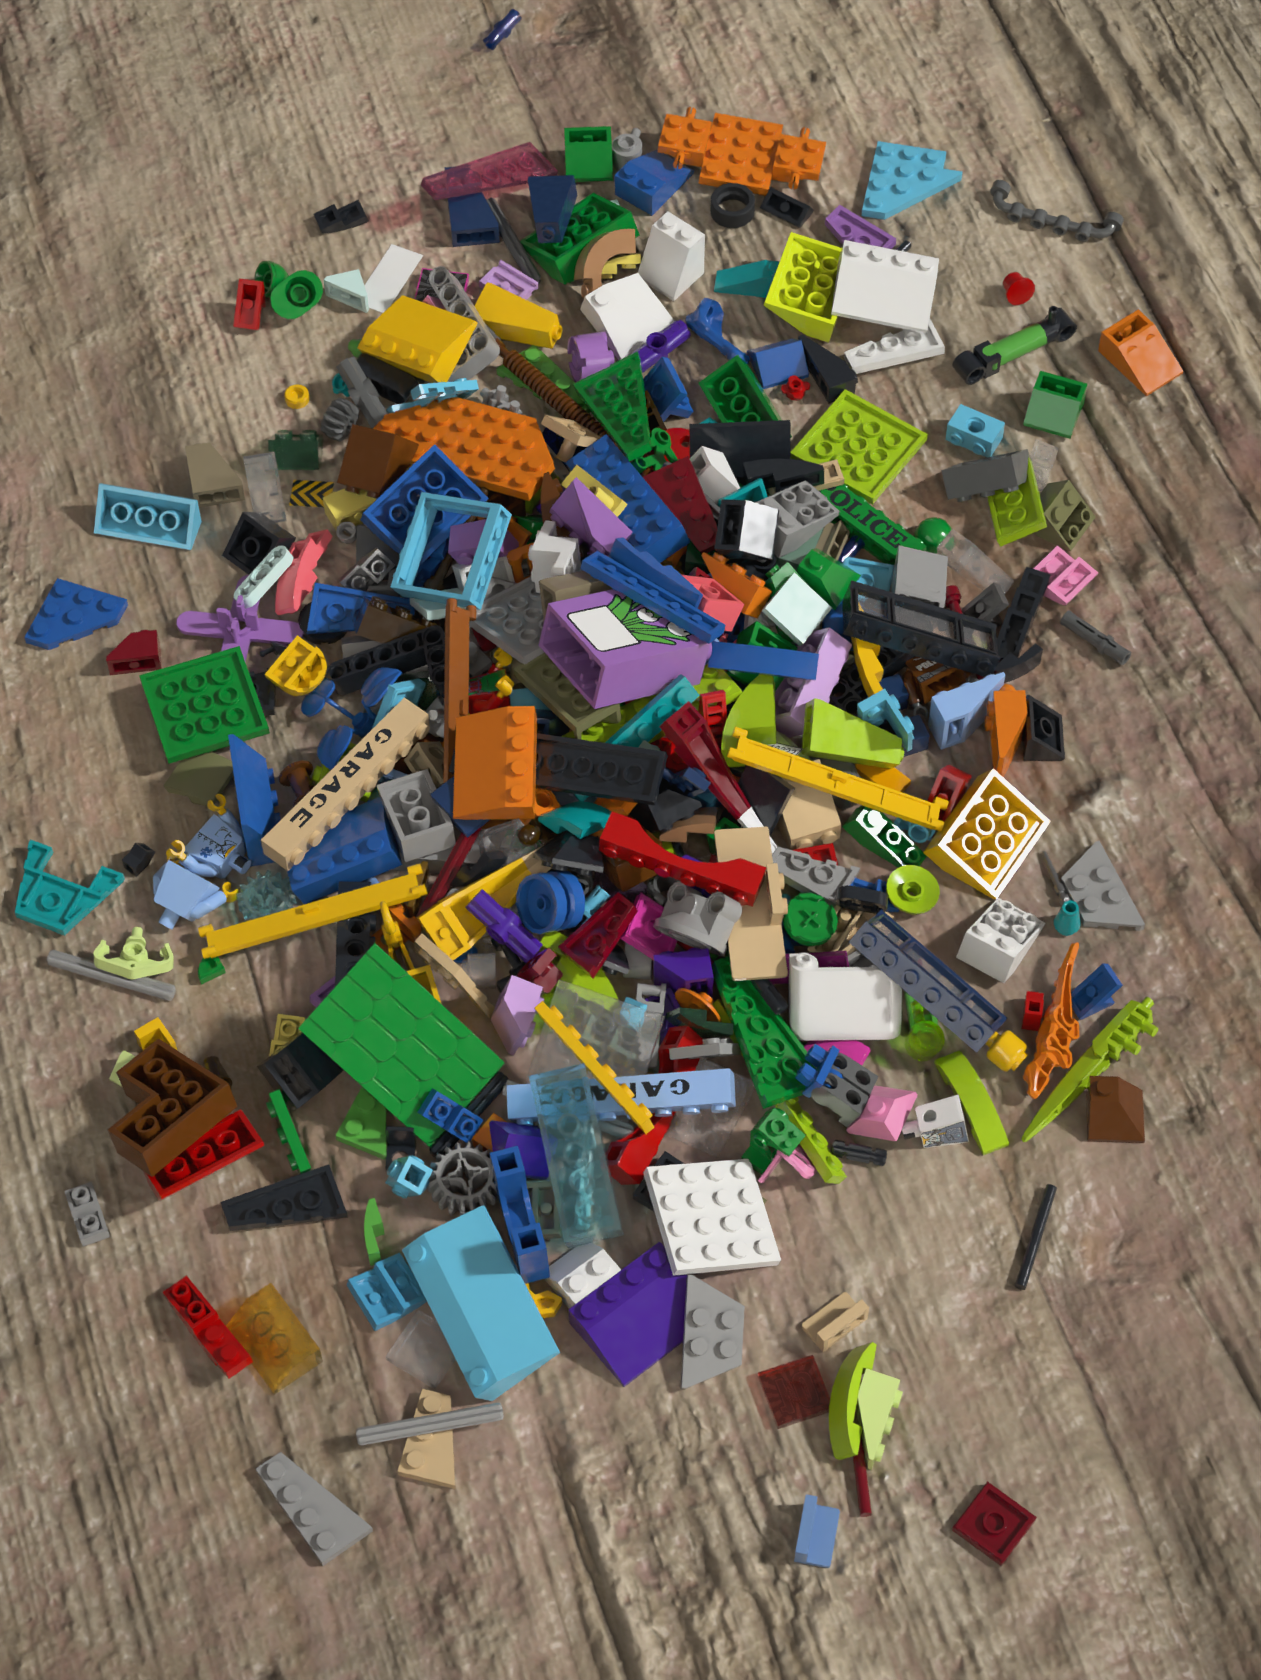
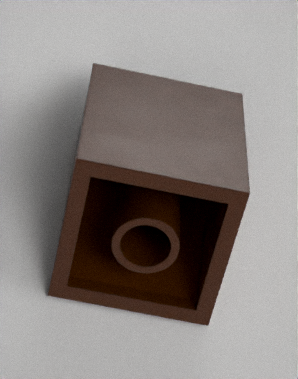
[337,424,419,499]

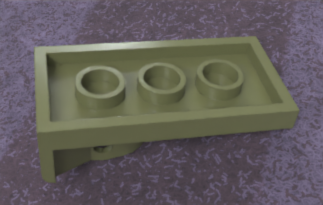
[513,652,621,740]

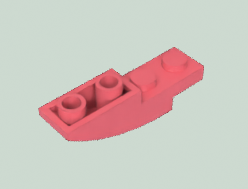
[275,529,333,615]

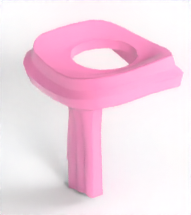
[758,1145,817,1183]

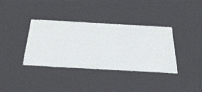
[364,244,423,313]

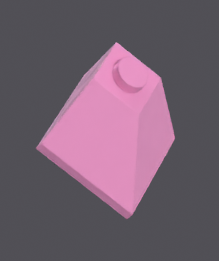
[846,1085,918,1141]

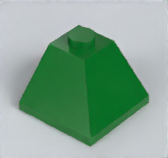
[796,548,861,610]

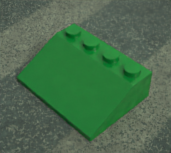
[520,193,640,285]

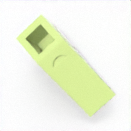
[856,1368,903,1470]

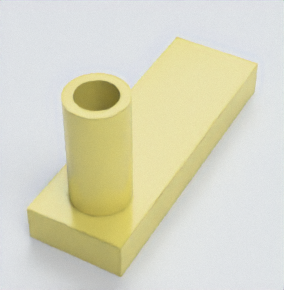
[561,465,628,517]

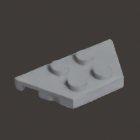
[1061,841,1145,931]
[680,1275,745,1390]

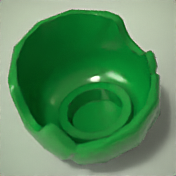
[913,517,954,554]

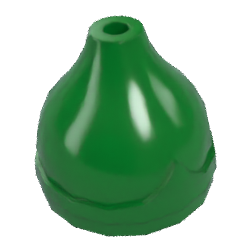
[254,261,289,297]

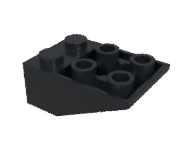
[257,1032,344,1111]

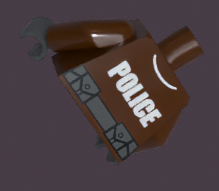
[903,656,980,722]

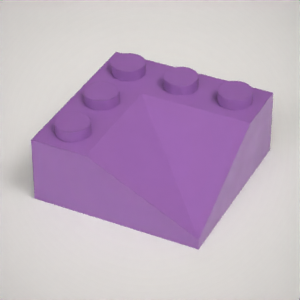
[549,477,632,557]

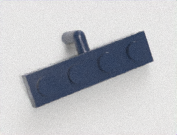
[659,766,711,798]

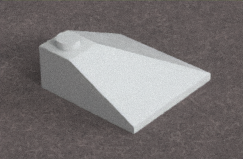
[580,273,674,360]

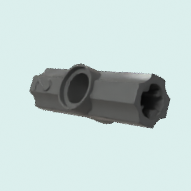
[336,356,388,429]

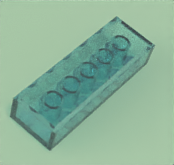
[529,1063,624,1248]

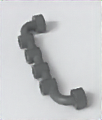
[990,180,1124,242]

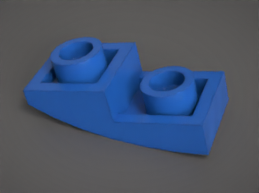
[418,1088,483,1143]

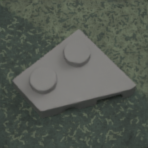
[669,1038,741,1060]

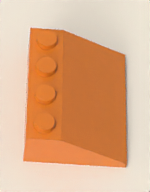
[453,706,537,820]

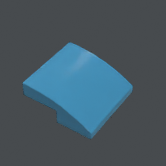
[347,1253,427,1331]

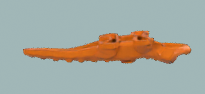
[1023,942,1079,1099]

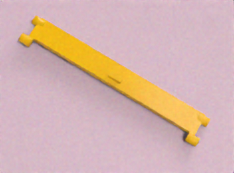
[727,726,949,832]
[198,863,428,959]

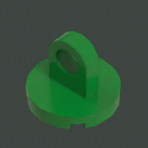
[783,893,838,947]

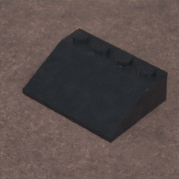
[689,420,791,491]

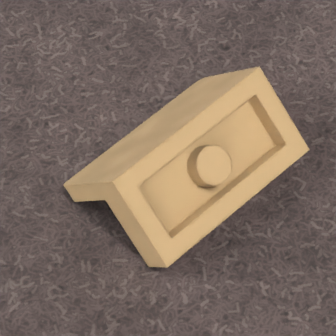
[802,1292,869,1352]

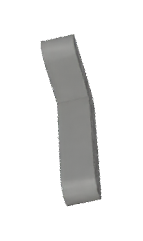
[429,266,500,382]

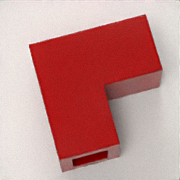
[1021,991,1044,1031]

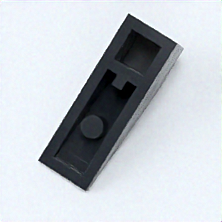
[798,334,858,404]

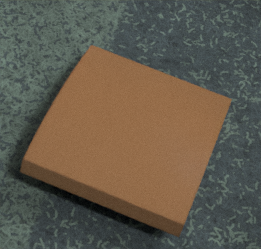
[659,807,718,843]

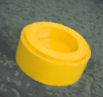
[284,384,309,409]

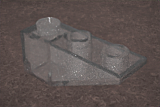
[937,529,1014,594]

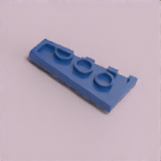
[307,583,415,634]

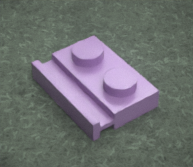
[479,260,538,300]

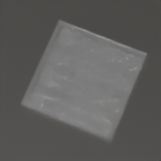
[525,980,665,1123]

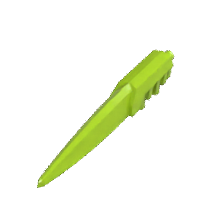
[1021,997,1158,1142]

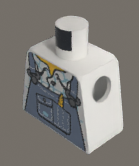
[902,1095,969,1148]

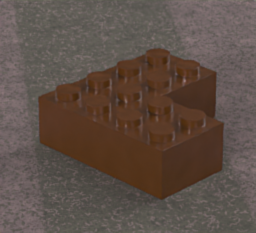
[107,1038,238,1177]

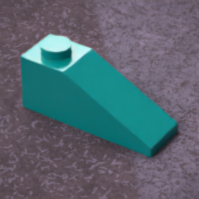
[714,260,780,298]

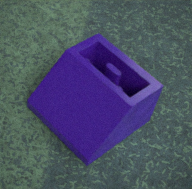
[653,948,713,999]

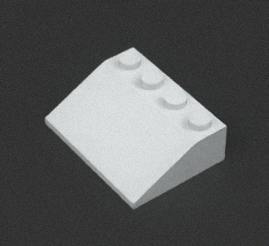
[831,240,939,333]

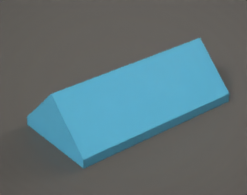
[94,483,202,550]

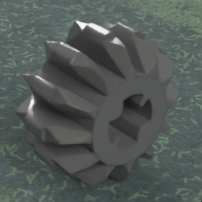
[321,397,359,442]

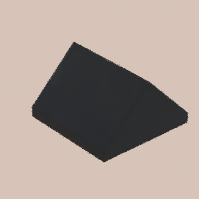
[1022,695,1065,761]

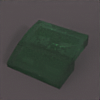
[665,1008,733,1039]

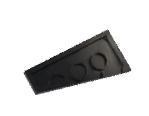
[220,1164,348,1231]

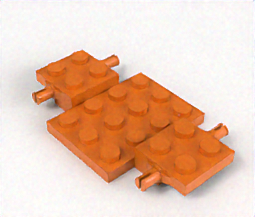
[658,107,826,196]

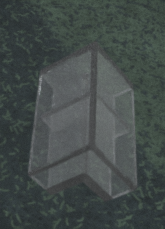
[243,452,287,523]

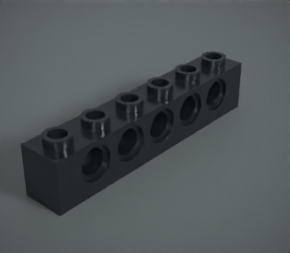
[335,881,376,987]

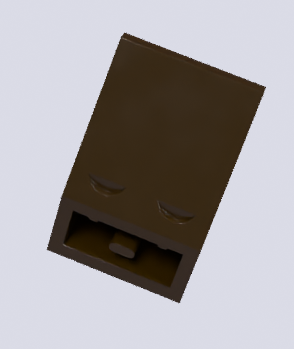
[354,596,437,643]

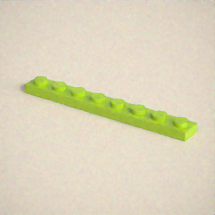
[712,999,847,1184]

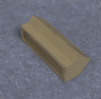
[815,520,850,561]

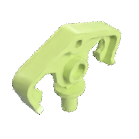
[93,927,174,979]

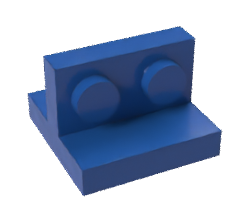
[643,357,694,422]

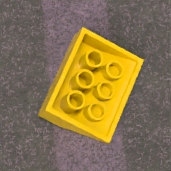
[357,295,478,383]
[923,769,1050,900]

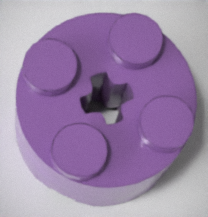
[567,331,614,383]

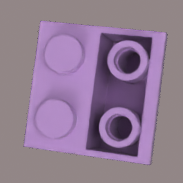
[491,975,544,1055]

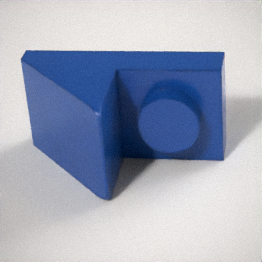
[1071,963,1123,1020]

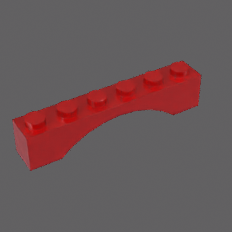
[599,811,766,907]
[599,1025,704,1185]

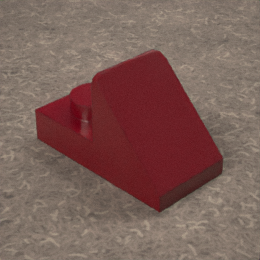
[516,948,563,993]

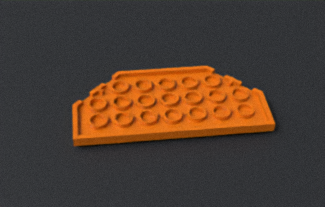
[373,397,555,501]

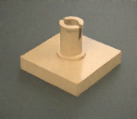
[541,415,601,462]

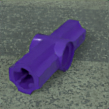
[630,320,691,373]
[465,889,543,963]

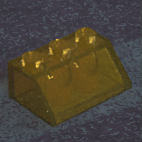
[226,1283,323,1395]

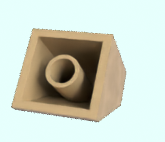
[777,759,841,850]

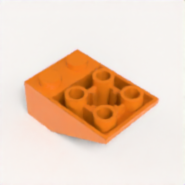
[1098,309,1183,396]

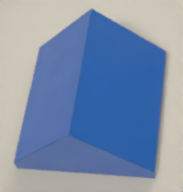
[747,338,809,389]

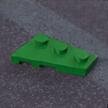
[266,1089,311,1174]

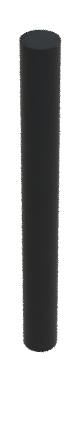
[1015,1184,1057,1290]

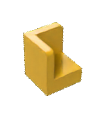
[134,1017,178,1051]

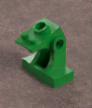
[741,1108,806,1175]

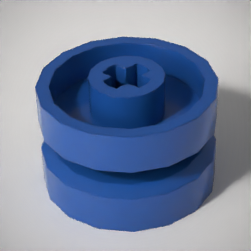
[516,870,585,934]

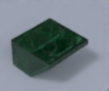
[268,430,323,470]

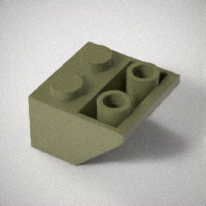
[1034,480,1095,551]

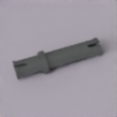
[1060,610,1132,666]

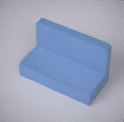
[794,1494,840,1568]

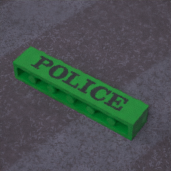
[819,484,927,565]

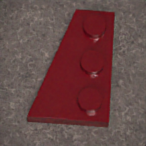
[558,892,638,979]

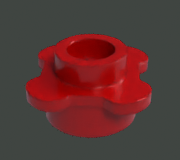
[781,375,810,401]

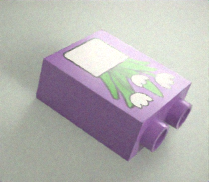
[539,589,712,709]

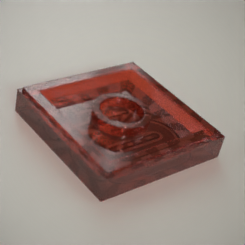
[757,1355,830,1429]

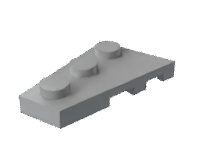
[772,847,860,908]

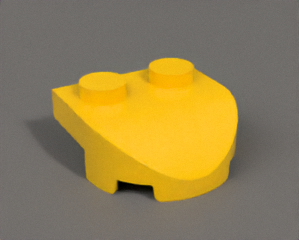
[265,635,327,696]

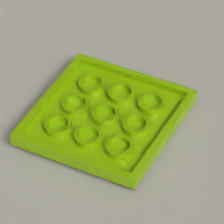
[791,389,928,505]

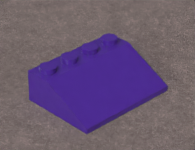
[569,1241,687,1387]

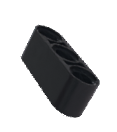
[356,353,418,404]

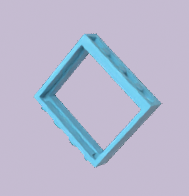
[390,492,512,610]

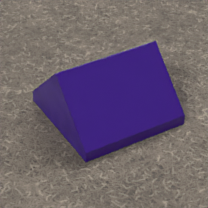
[489,1120,558,1180]

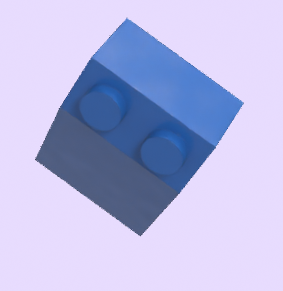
[614,150,694,216]

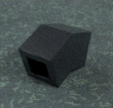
[122,843,155,877]

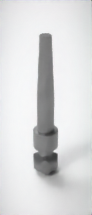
[1041,851,1070,905]

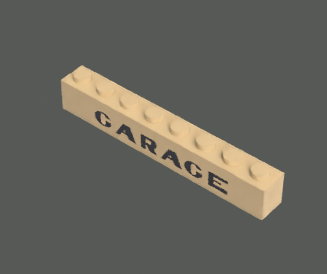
[261,698,430,871]

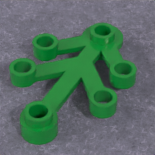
[631,428,680,473]

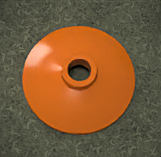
[675,988,721,1029]

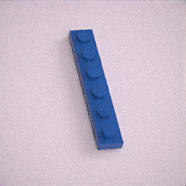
[580,551,726,644]

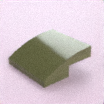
[163,752,234,806]

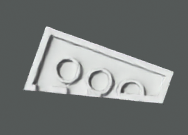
[844,318,945,374]

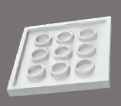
[643,1159,781,1276]

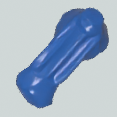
[685,298,750,364]

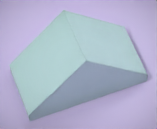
[324,269,369,313]

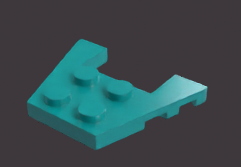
[15,839,125,936]

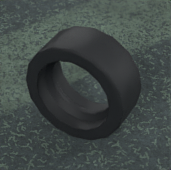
[710,183,755,228]

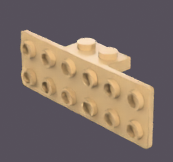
[714,827,788,981]

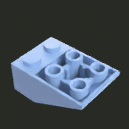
[928,672,1005,750]

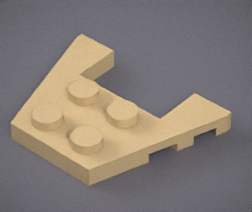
[414,934,495,1018]

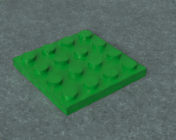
[139,646,270,764]

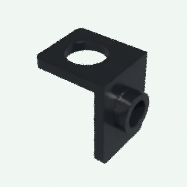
[385,1126,416,1172]

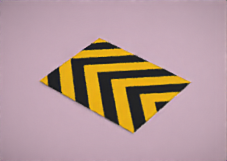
[289,480,334,508]

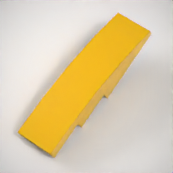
[851,606,884,698]

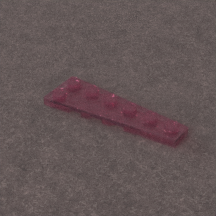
[421,142,558,200]

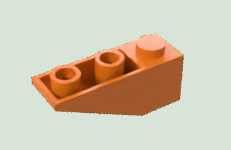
[701,552,772,619]

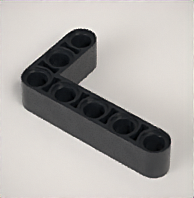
[829,619,933,729]
[325,625,445,698]

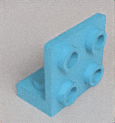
[857,689,914,752]

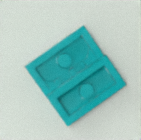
[538,801,612,839]

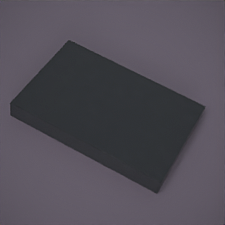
[718,765,795,836]

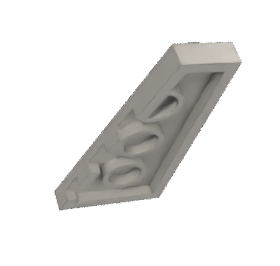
[256,1452,373,1566]

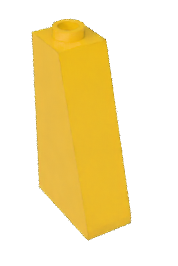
[475,282,562,349]

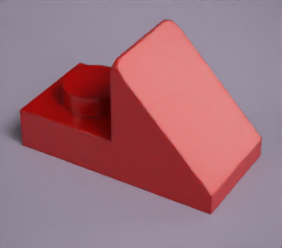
[233,278,266,331]

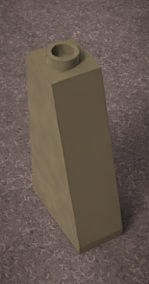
[539,571,612,620]

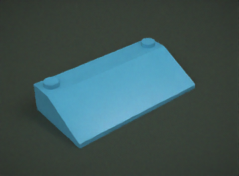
[402,1205,560,1401]

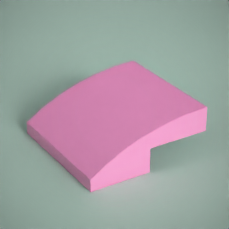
[1033,546,1098,606]

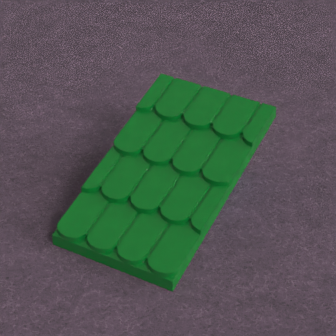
[298,943,505,1147]

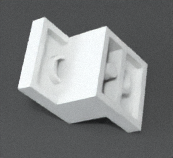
[528,521,582,593]

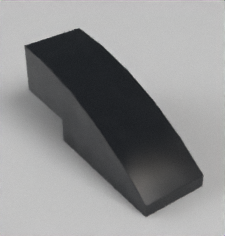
[743,459,824,494]

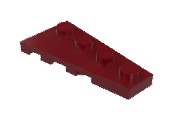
[643,456,718,555]

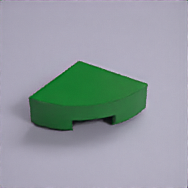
[197,956,226,985]

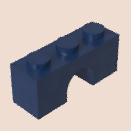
[866,674,930,757]

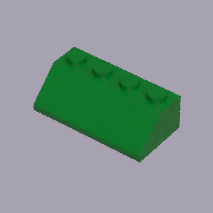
[698,355,792,437]

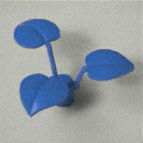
[301,668,402,770]

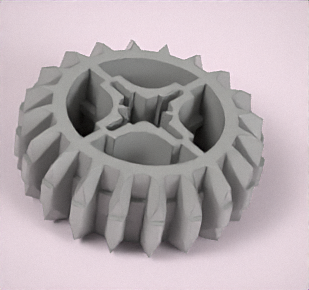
[428,1141,498,1216]

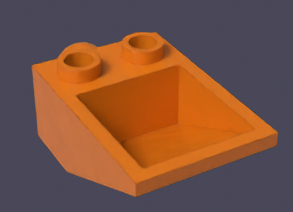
[985,684,1027,778]

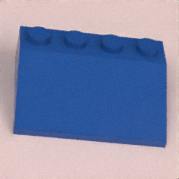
[360,444,489,566]
[228,734,281,867]
[287,797,403,904]

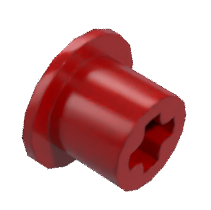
[1003,272,1035,305]

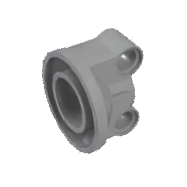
[653,881,742,956]

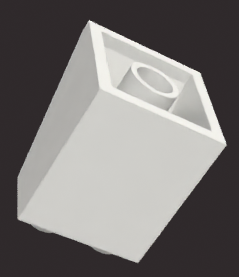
[638,211,705,301]

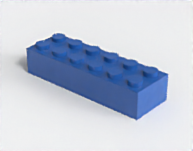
[565,434,690,563]

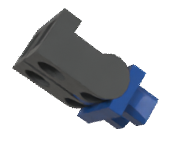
[795,1044,879,1127]

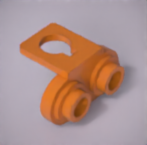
[371,903,422,955]

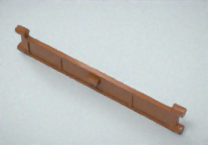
[443,598,476,784]

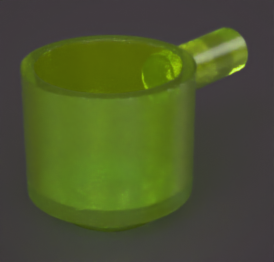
[905,1001,945,1061]

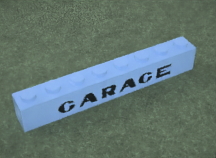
[507,1068,736,1126]

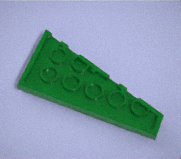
[573,351,652,462]
[711,956,815,1109]

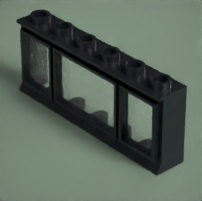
[842,580,1001,677]

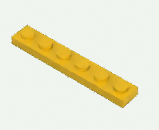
[534,1001,654,1134]

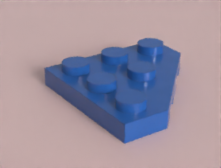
[24,578,128,650]

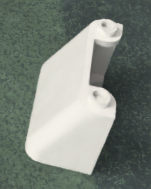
[788,953,902,1041]

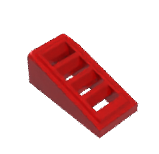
[698,690,727,747]

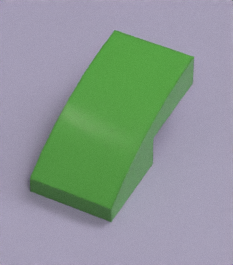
[364,1198,385,1266]

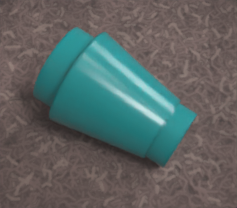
[1053,900,1081,936]

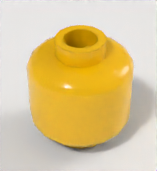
[986,1030,1028,1072]

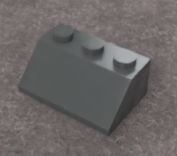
[941,449,1029,502]

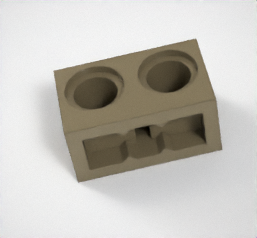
[404,742,444,789]

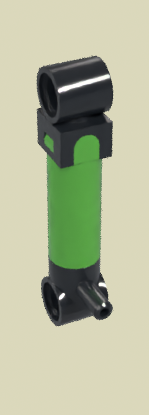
[952,306,1077,385]

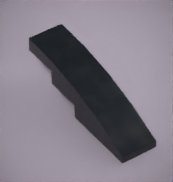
[997,567,1051,659]

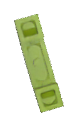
[934,1050,1009,1156]
[829,1342,877,1460]

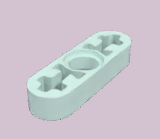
[234,546,293,608]

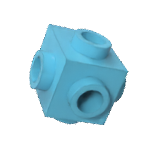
[385,1155,433,1198]

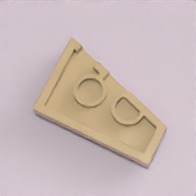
[397,1389,456,1489]

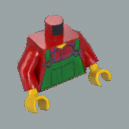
[468,647,514,714]

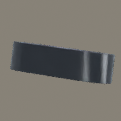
[836,885,888,914]

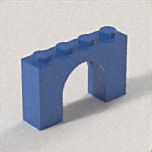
[490,1146,550,1284]

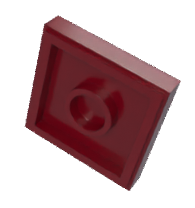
[952,1481,1037,1567]

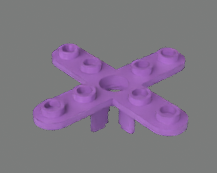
[177,575,303,663]

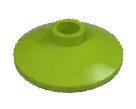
[886,865,940,914]

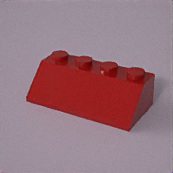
[143,1109,264,1202]

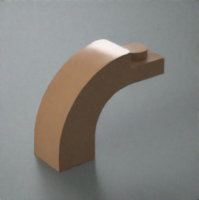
[574,229,636,299]

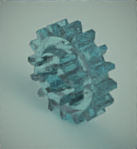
[237,870,297,920]

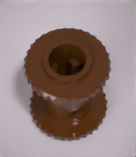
[279,760,315,807]

